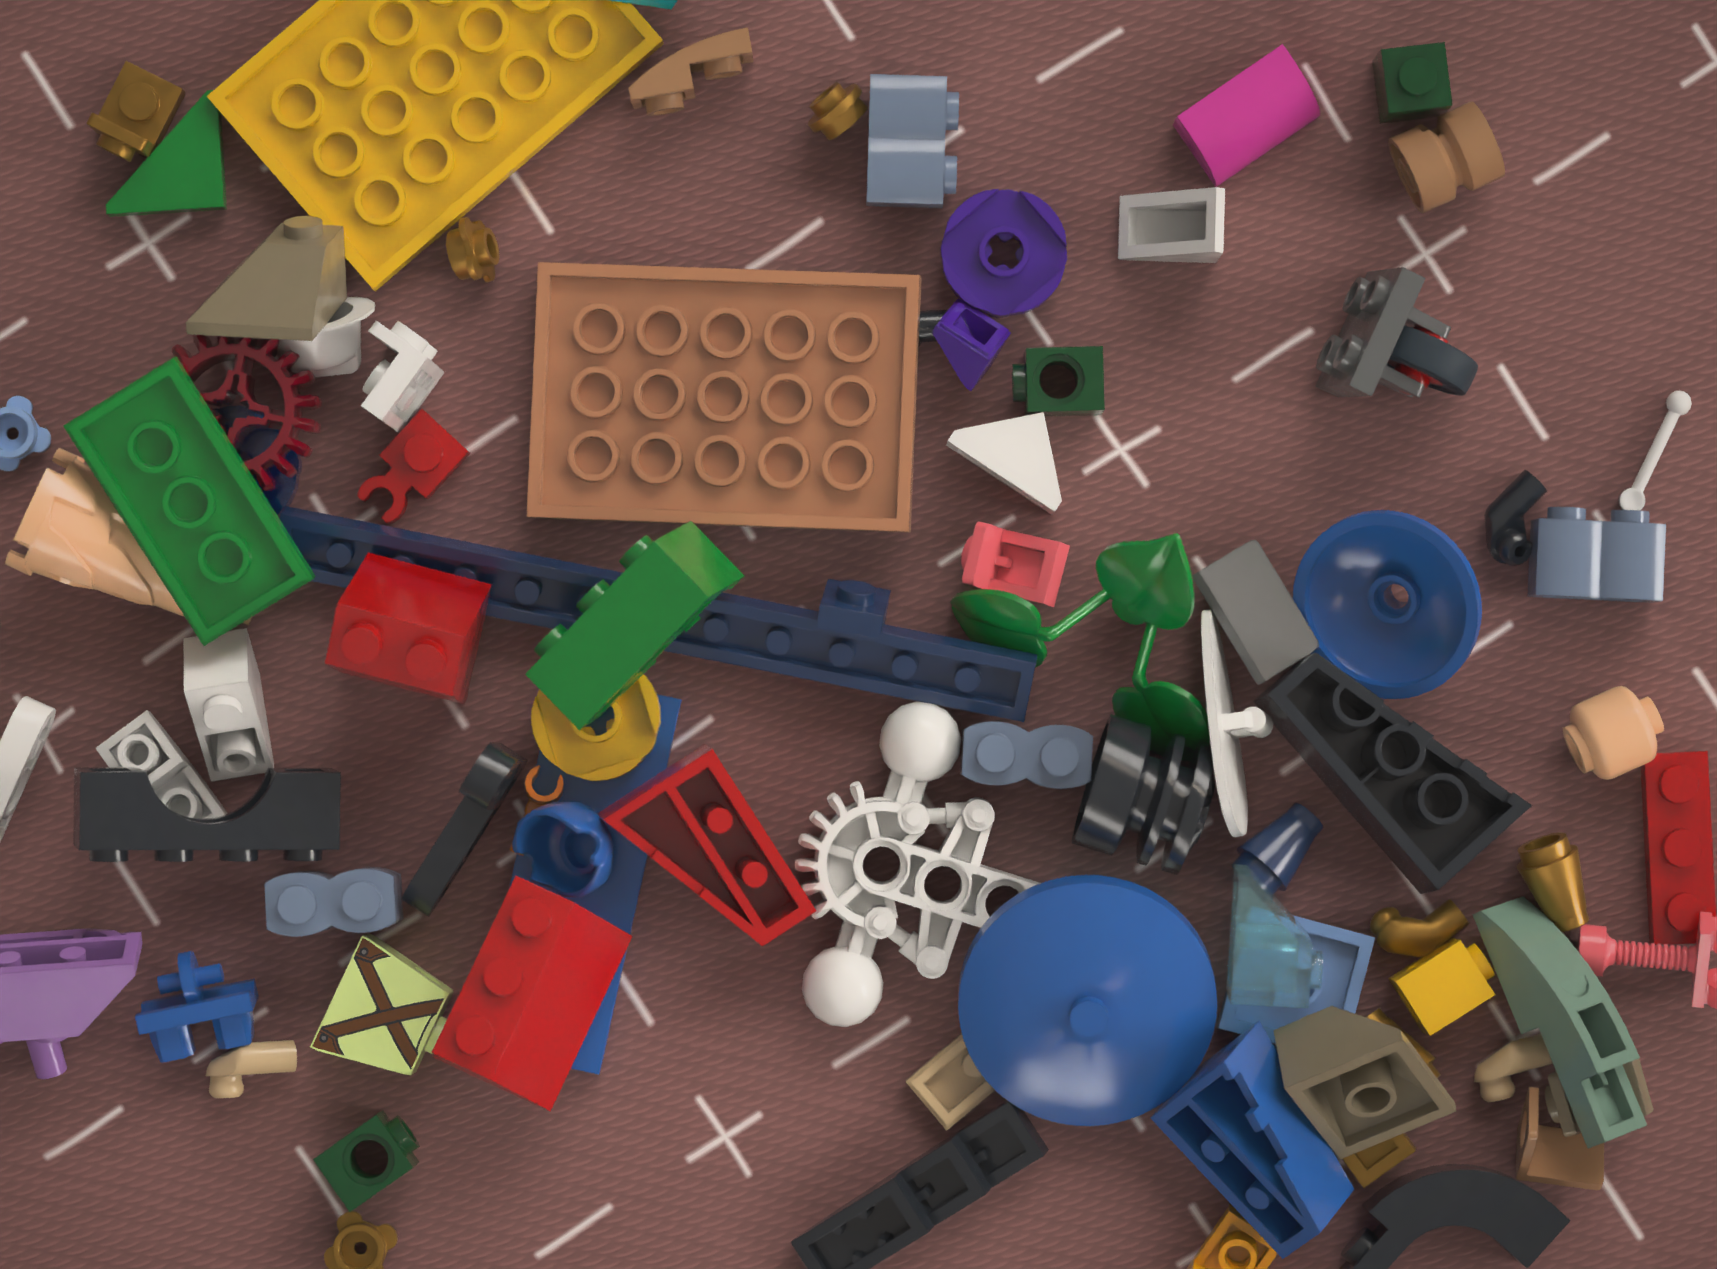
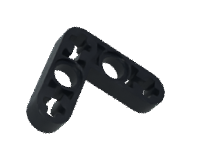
[401,742,528,917]

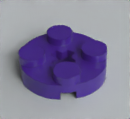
[940,189,1067,318]

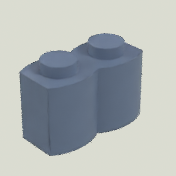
[866,74,959,208]
[1528,507,1666,603]
[960,721,1093,789]
[264,867,404,937]

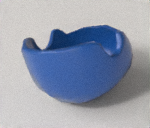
[512,801,613,898]

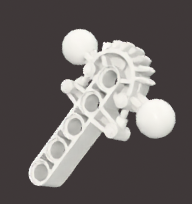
[795,701,1040,1027]

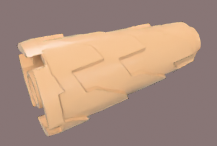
[5,448,252,630]

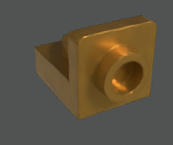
[86,61,186,162]

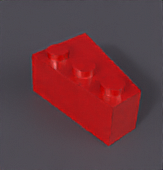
[597,744,816,947]

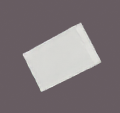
[1118,187,1225,263]
[946,412,1062,515]

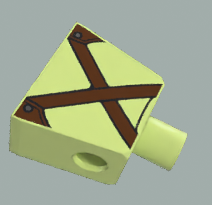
[310,933,453,1075]

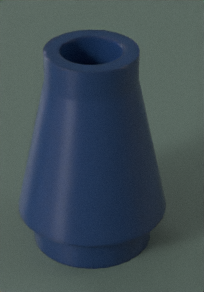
[1231,803,1324,898]

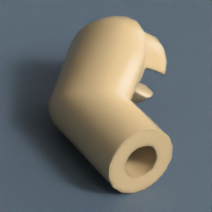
[1474,1034,1553,1102]
[205,1040,297,1098]

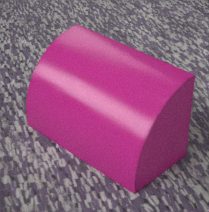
[1173,44,1320,187]

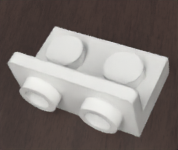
[361,321,445,433]

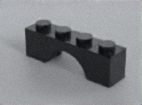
[73,767,341,862]

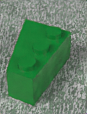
[525,521,745,730]

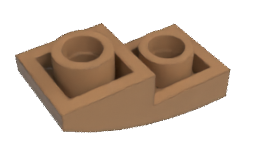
[628,27,754,116]

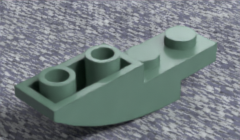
[1472,896,1647,1148]

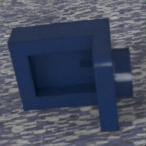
[816,579,891,640]

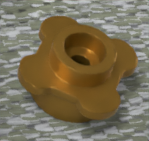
[446,217,500,282]
[324,1211,398,1269]

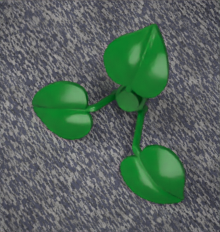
[950,533,1211,761]

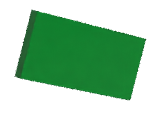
[63,356,316,646]

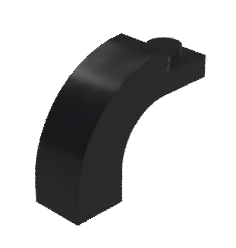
[1339,1164,1571,1269]

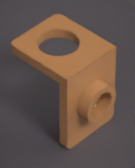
[1516,1087,1604,1190]

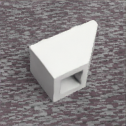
[183,628,274,781]

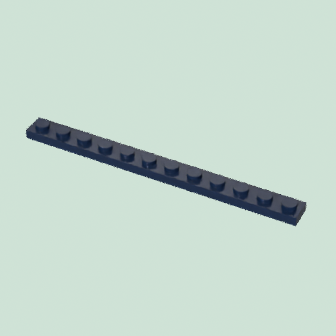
[280,506,1037,722]

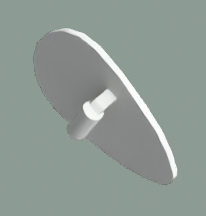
[1201,609,1273,837]

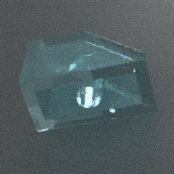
[1226,864,1323,1008]

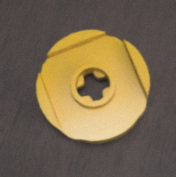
[531,674,661,781]

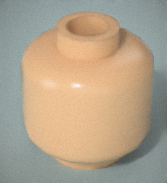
[1563,686,1664,780]

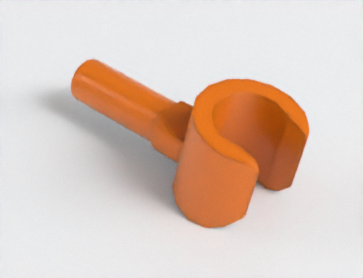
[509,765,564,856]

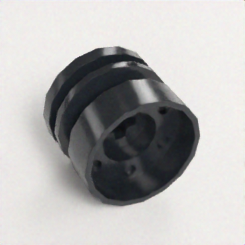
[1072,714,1215,875]

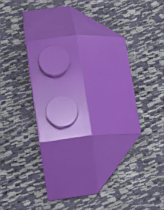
[0,928,143,1044]

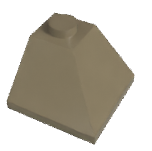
[186,216,347,341]
[1273,1006,1456,1159]

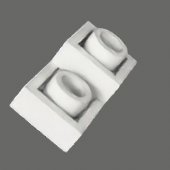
[96,710,228,819]

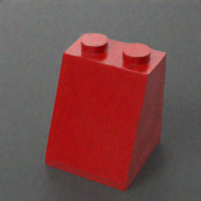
[325,552,492,704]

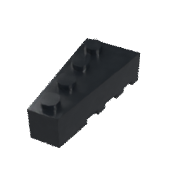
[1253,652,1532,894]

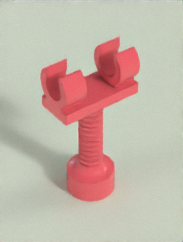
[1577,912,1717,1009]

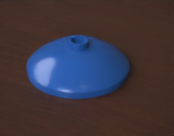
[1293,510,1482,699]

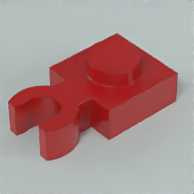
[357,409,471,524]

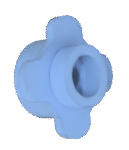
[0,396,51,471]

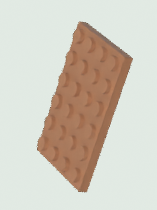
[527,262,921,533]

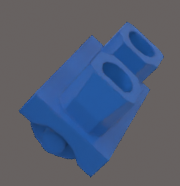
[135,951,259,1063]

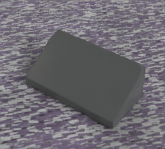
[1192,540,1319,685]

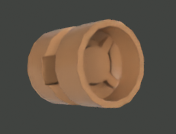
[1388,101,1505,213]

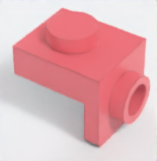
[961,521,1070,607]

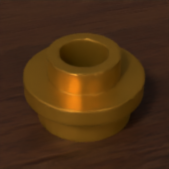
[808,82,868,140]

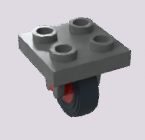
[1315,267,1478,398]

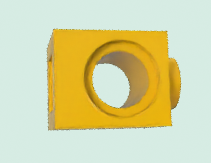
[1388,938,1495,1036]

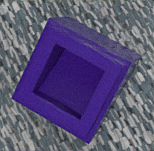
[932,298,1011,391]

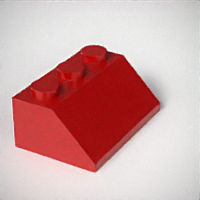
[432,876,633,1112]

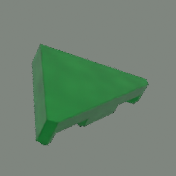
[106,90,227,217]

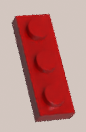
[1640,751,1716,945]

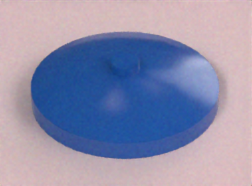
[958,875,1217,1126]

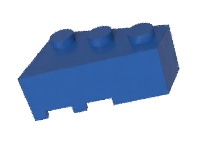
[1150,1020,1355,1259]

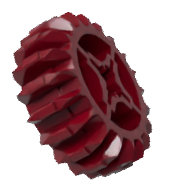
[158,335,322,492]

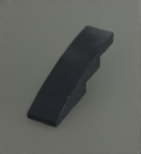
[791,1100,1049,1269]

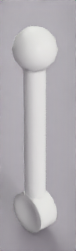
[1619,390,1692,510]

